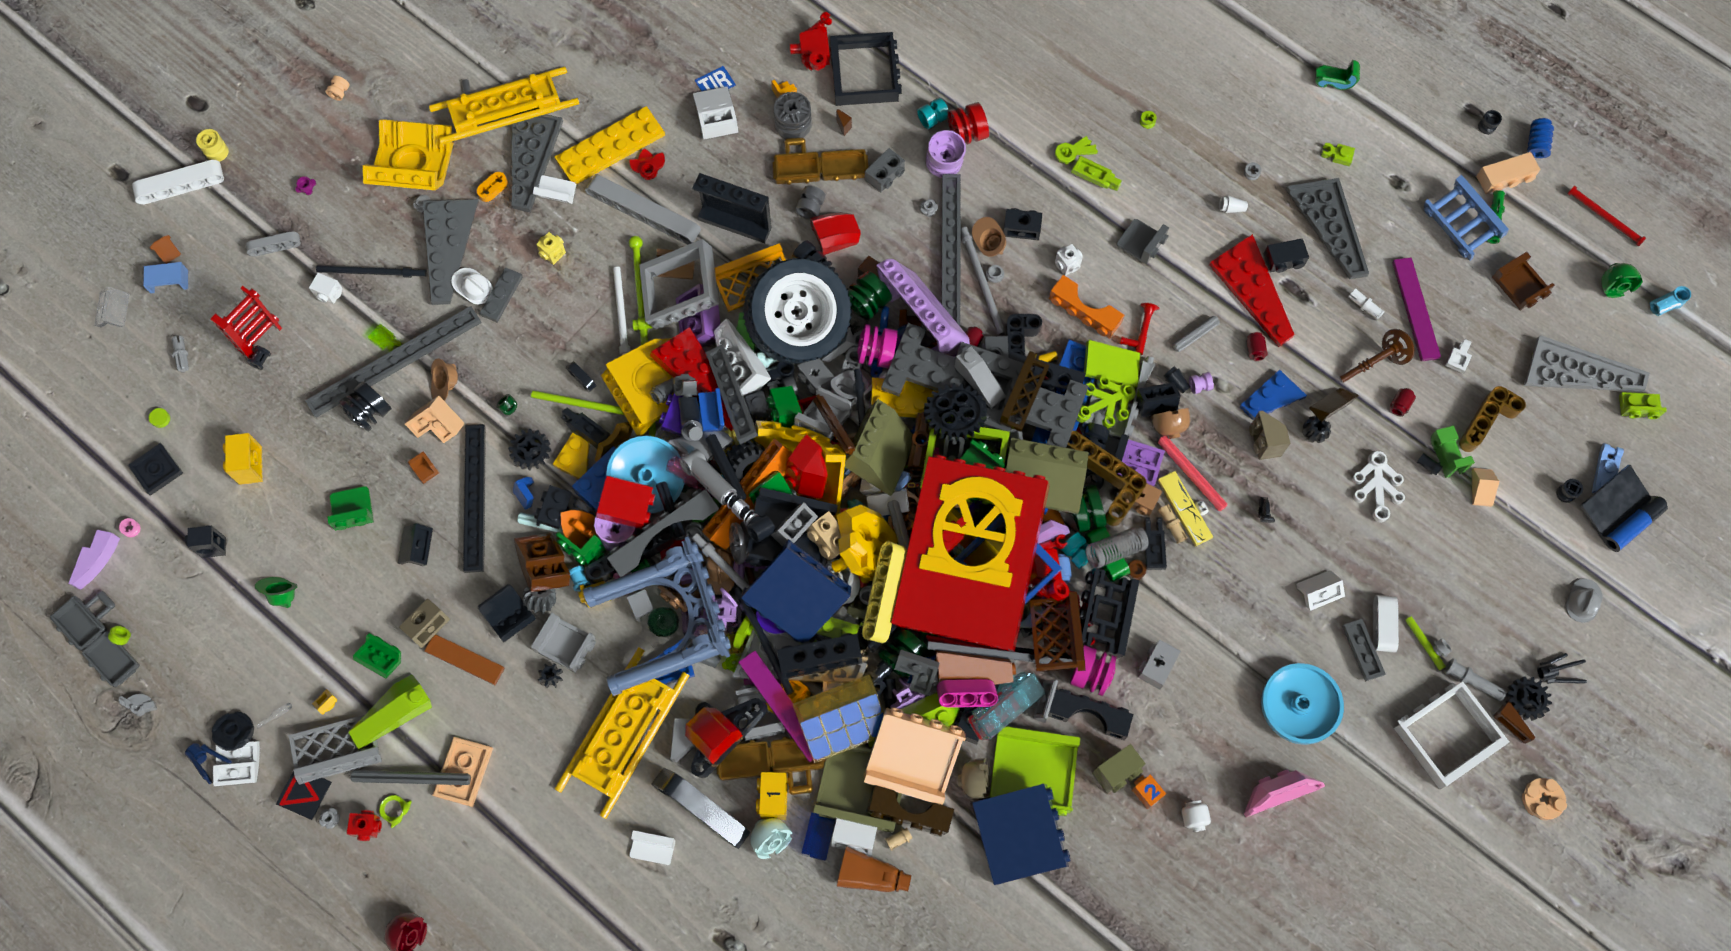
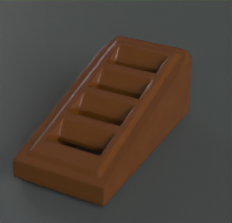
[1493,702,1535,744]

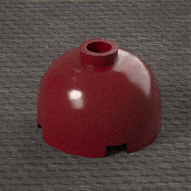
[384,913,427,951]

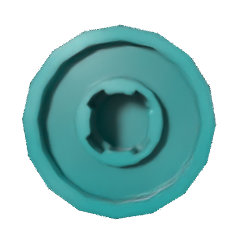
[917,97,949,129]
[1061,532,1096,569]

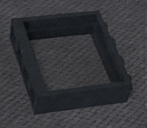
[830,32,902,106]

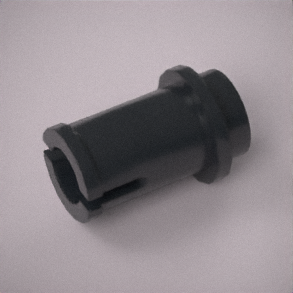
[1416,453,1443,475]

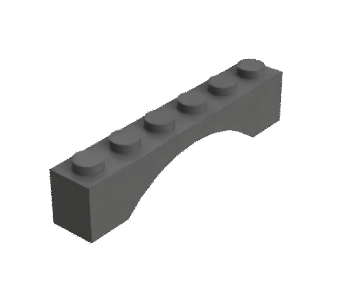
[607,489,720,577]

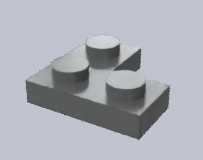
[895,650,940,696]

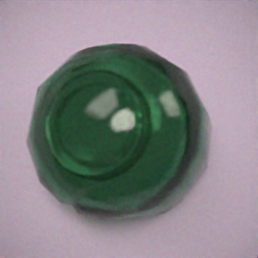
[647,607,680,637]

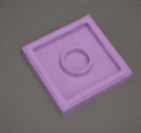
[1038,520,1070,543]

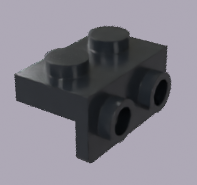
[534,485,572,530]

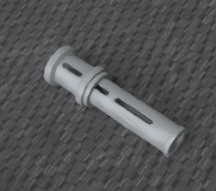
[1444,658,1507,701]

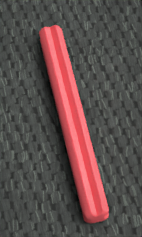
[1158,436,1228,511]

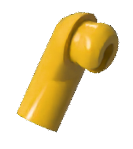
[1038,351,1058,362]

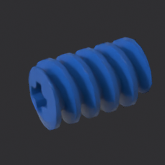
[1527,118,1554,159]

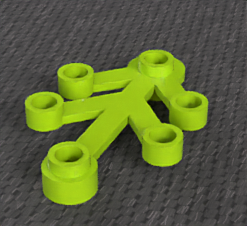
[1076,376,1136,428]

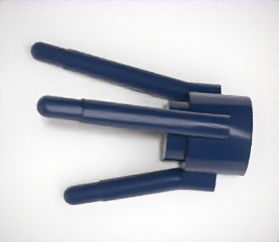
[185,743,232,784]

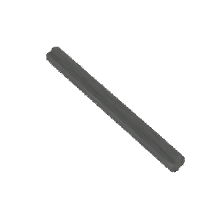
[351,770,471,785]

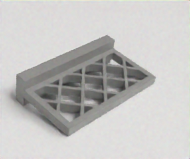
[288,715,382,784]

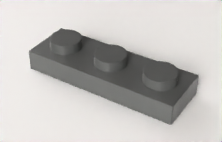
[480,267,523,323]
[1342,619,1386,682]

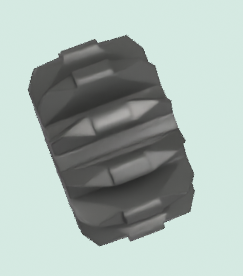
[522,586,557,614]

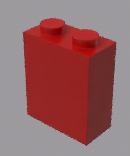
[596,476,655,529]

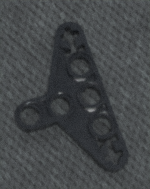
[691,698,767,778]

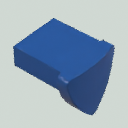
[513,477,534,510]

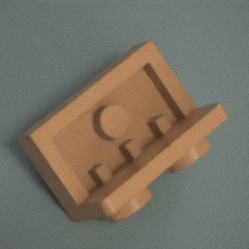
[657,581,701,612]

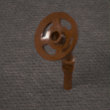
[1340,329,1415,383]

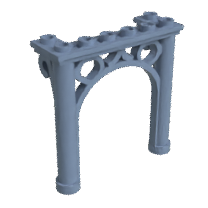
[583,537,731,696]

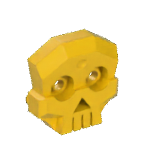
[831,505,897,584]

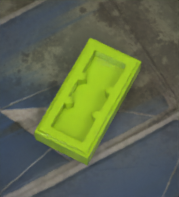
[733,608,757,649]

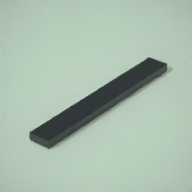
[463,424,486,573]
[924,635,1072,664]

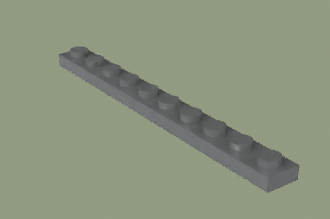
[942,174,961,326]
[305,306,482,418]

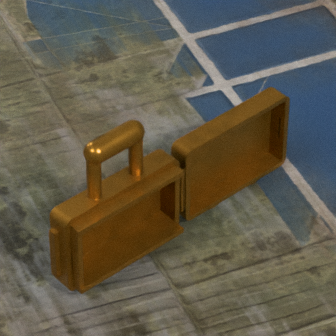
[772,138,869,185]
[717,736,826,795]

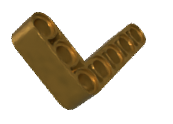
[1066,431,1147,526]

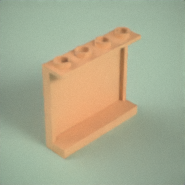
[864,707,966,805]

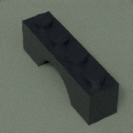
[1048,689,1134,741]

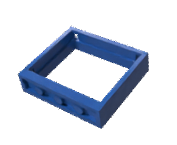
[954,514,1062,604]

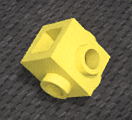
[536,232,566,265]

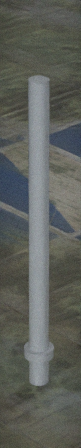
[961,227,1005,336]

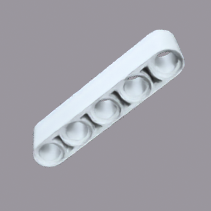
[132,160,224,204]

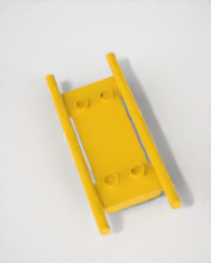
[429,66,579,145]
[554,647,690,819]

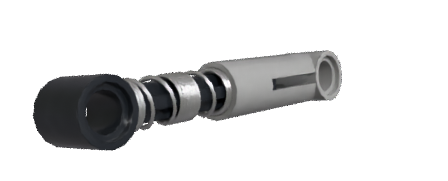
[679,449,775,543]

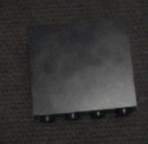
[692,173,772,244]
[745,488,838,567]

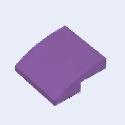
[1117,439,1165,487]

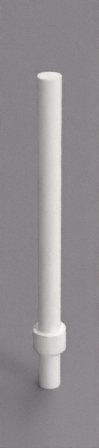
[613,267,631,356]

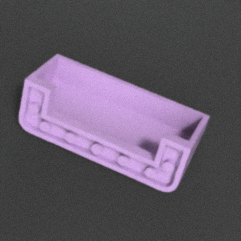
[877,259,970,358]

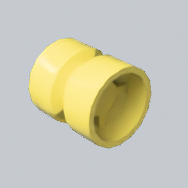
[196,129,229,162]

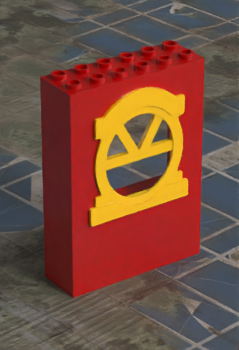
[892,455,1050,652]

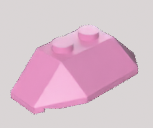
[1244,769,1325,817]

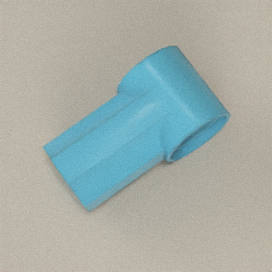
[1649,286,1691,316]

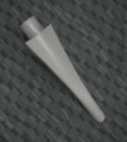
[1133,356,1155,402]

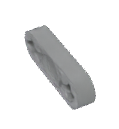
[246,232,301,256]

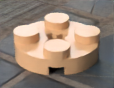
[1522,778,1567,820]

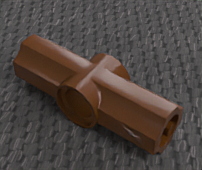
[908,412,931,472]

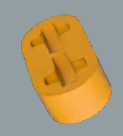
[477,172,508,202]

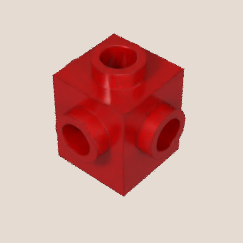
[347,810,382,841]

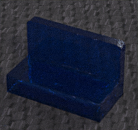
[801,812,835,861]

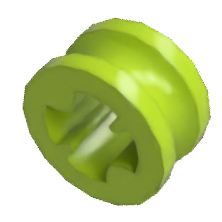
[1140,111,1157,129]

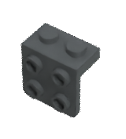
[1117,219,1169,264]

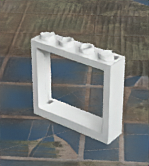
[1394,682,1509,789]

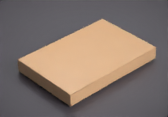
[432,737,493,807]

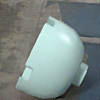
[750,818,792,859]

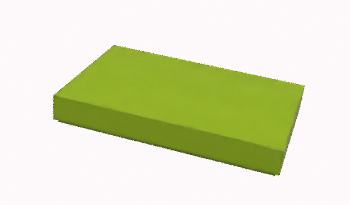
[1084,340,1140,389]

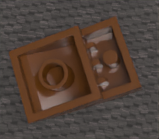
[514,533,570,592]

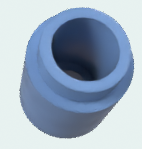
[1058,554,1072,584]

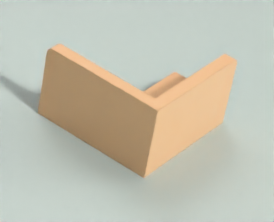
[405,396,464,443]

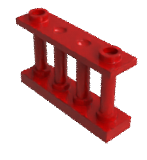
[210,286,282,359]

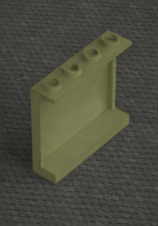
[813,741,902,833]

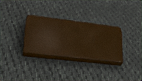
[1309,388,1359,422]

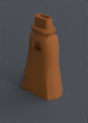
[837,846,912,892]

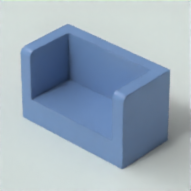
[143,262,188,294]

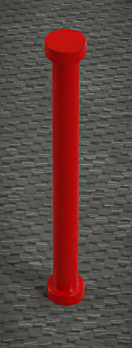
[1567,185,1646,247]

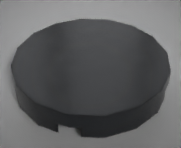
[211,711,254,751]

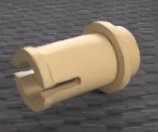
[885,828,913,851]

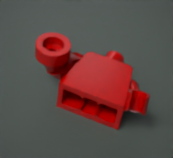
[790,12,832,71]
[1029,534,1069,601]

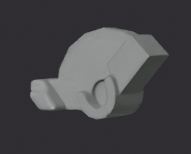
[119,694,157,716]

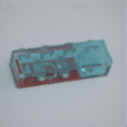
[967,672,1046,740]

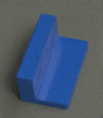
[697,388,724,432]

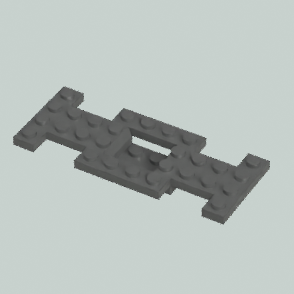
[881,323,1088,448]

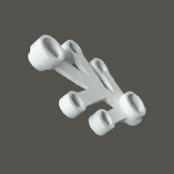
[1352,451,1405,522]

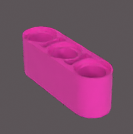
[936,679,998,708]

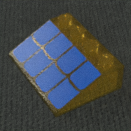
[793,674,884,763]

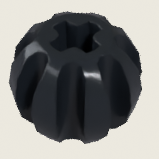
[1302,415,1331,443]

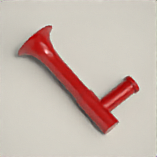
[1120,303,1160,355]

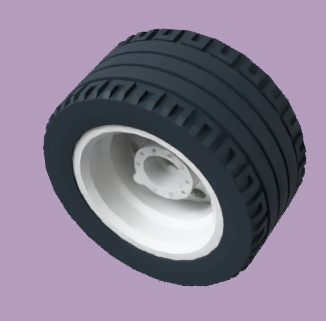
[743,258,852,363]

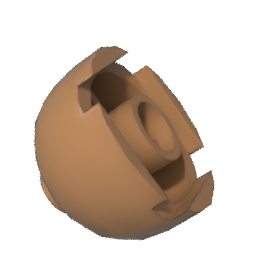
[1151,408,1190,439]

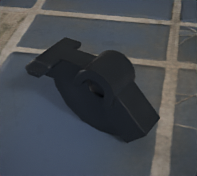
[1258,497,1275,523]

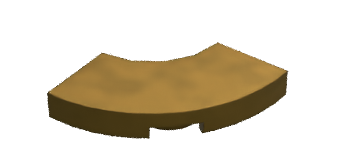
[595,422,633,462]

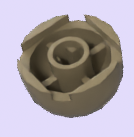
[958,758,990,800]

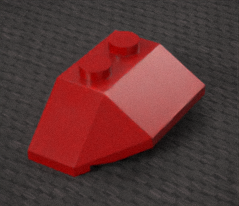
[784,434,828,499]

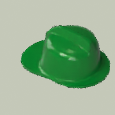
[255,577,298,608]

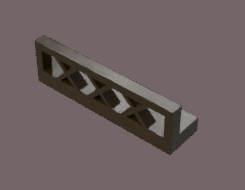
[1000,351,1049,432]

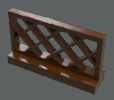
[1029,592,1086,671]

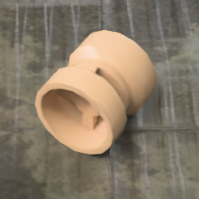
[325,76,350,101]

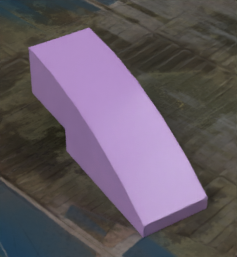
[68,530,120,590]

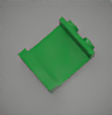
[961,440,1004,504]

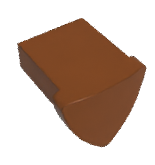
[150,235,181,264]

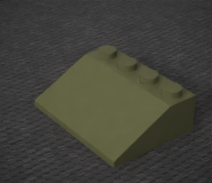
[845,399,913,496]
[1005,438,1089,514]

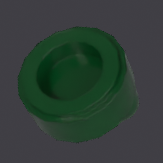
[496,394,517,415]

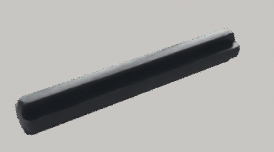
[705,434,746,501]

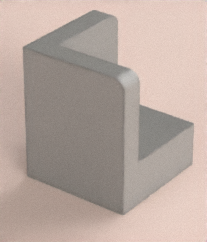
[627,589,654,622]

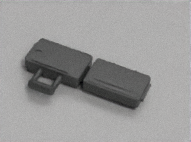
[50,591,140,687]

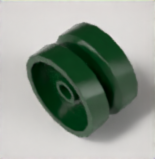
[1072,485,1107,533]

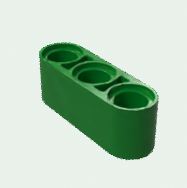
[1084,526,1130,582]

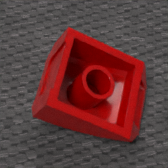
[810,213,861,255]
[685,707,743,764]

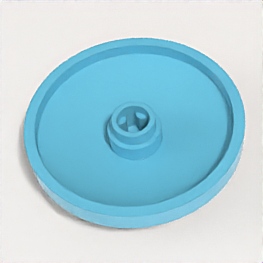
[606,436,685,514]
[1261,663,1344,745]

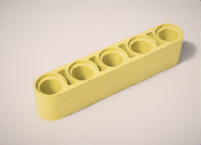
[862,541,907,643]

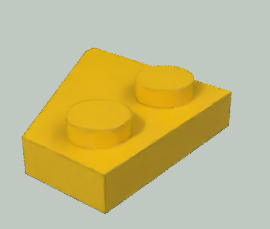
[553,433,590,479]

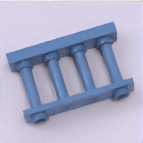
[1424,175,1509,261]

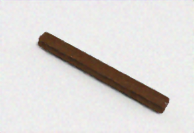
[813,394,856,455]

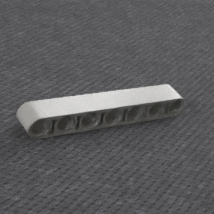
[585,174,701,245]

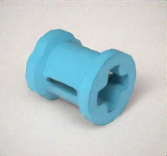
[569,566,591,592]

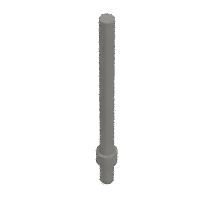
[692,533,749,590]

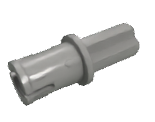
[171,336,189,373]

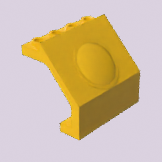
[363,119,454,190]
[601,338,699,436]

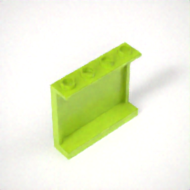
[990,725,1080,816]

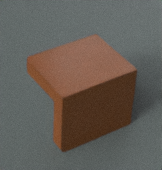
[408,451,439,484]

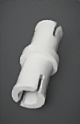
[1348,288,1385,320]

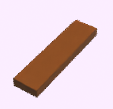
[425,634,505,686]

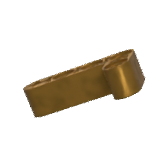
[1459,386,1526,452]

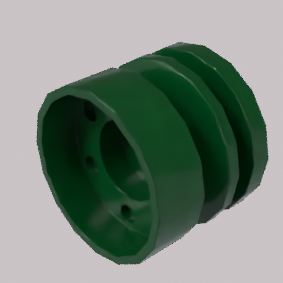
[846,271,892,321]
[878,627,931,680]

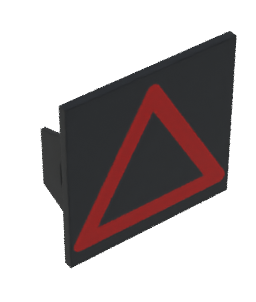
[276,771,332,820]

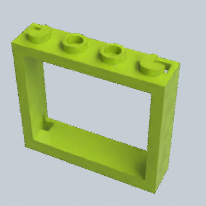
[920,422,1010,505]

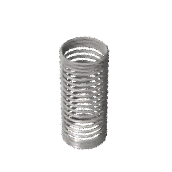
[1086,526,1148,568]

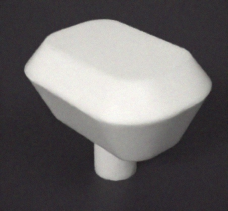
[1194,500,1209,515]

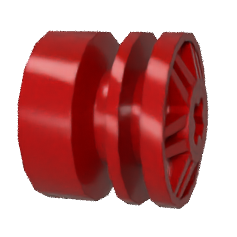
[948,102,989,145]

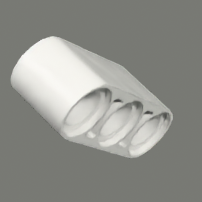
[1373,595,1399,653]

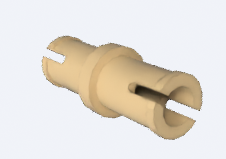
[1158,504,1188,544]

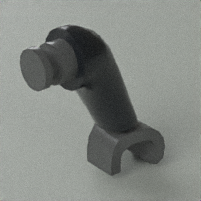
[673,374,703,441]

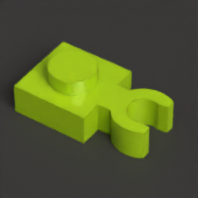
[1321,143,1355,167]

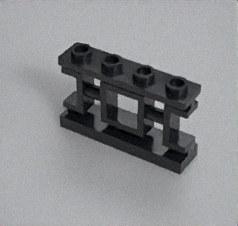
[1079,568,1139,659]

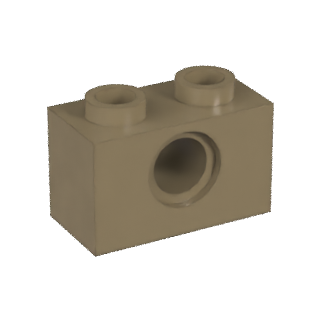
[399,598,450,648]

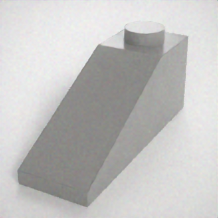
[954,346,1006,408]

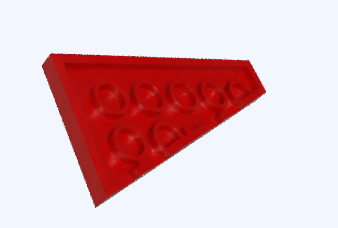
[1209,234,1295,347]
[650,327,734,431]

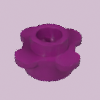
[295,176,316,195]

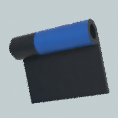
[1580,465,1668,552]

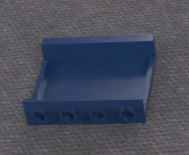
[741,539,852,643]
[973,784,1071,885]

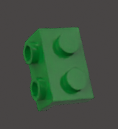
[353,633,401,679]

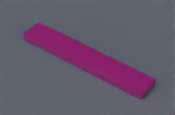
[1392,257,1441,362]
[738,651,818,762]

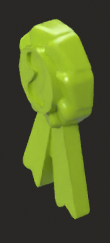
[1055,136,1098,164]

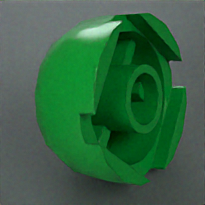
[1601,263,1643,298]

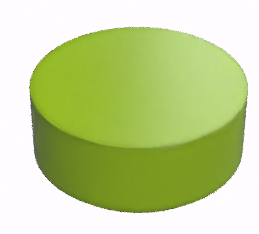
[149,408,170,428]
[108,626,131,645]

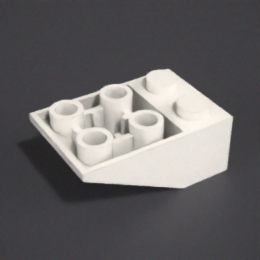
[693,87,738,139]

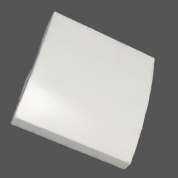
[213,741,260,786]

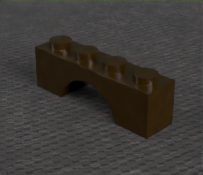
[866,785,954,837]

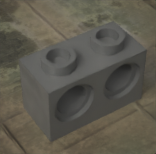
[865,148,905,193]

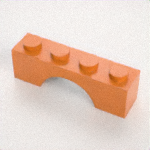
[1049,275,1125,339]

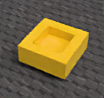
[312,689,337,715]

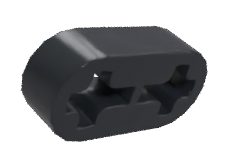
[566,361,597,392]

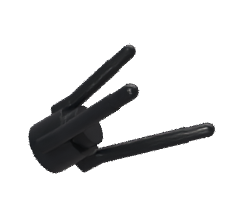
[1537,653,1587,684]

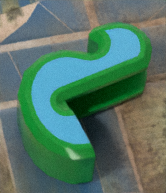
[1315,60,1360,90]

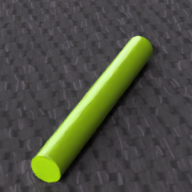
[1405,616,1446,671]

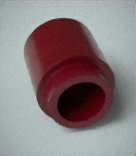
[965,326,984,347]
[1246,332,1268,361]
[1390,388,1416,417]

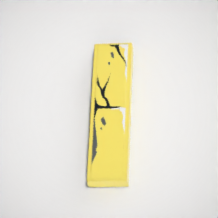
[1158,471,1213,547]

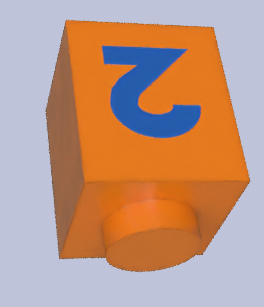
[1132,774,1166,809]

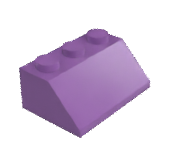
[676,284,721,347]

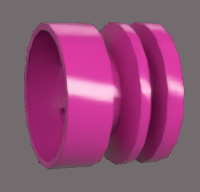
[857,324,897,369]
[1070,645,1117,696]

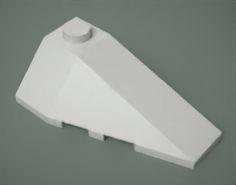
[714,319,771,396]

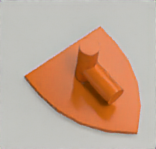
[560,510,596,549]

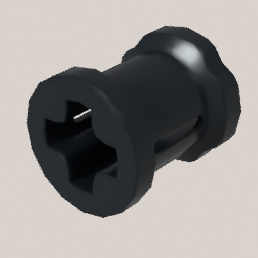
[246,345,271,370]

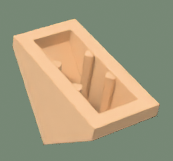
[1471,468,1500,507]

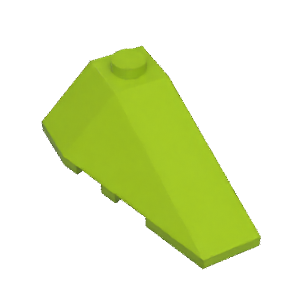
[348,674,432,750]

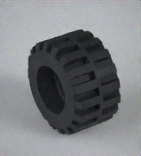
[726,440,765,482]

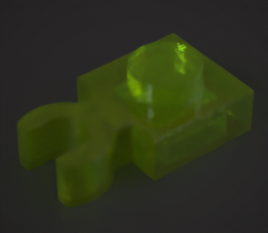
[368,324,402,352]

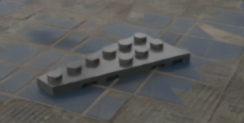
[512,110,563,213]
[1285,178,1369,279]
[423,199,479,305]

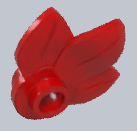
[629,148,665,180]

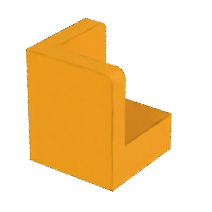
[771,79,797,98]

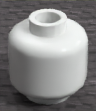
[1181,800,1211,832]

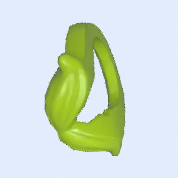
[379,795,412,828]

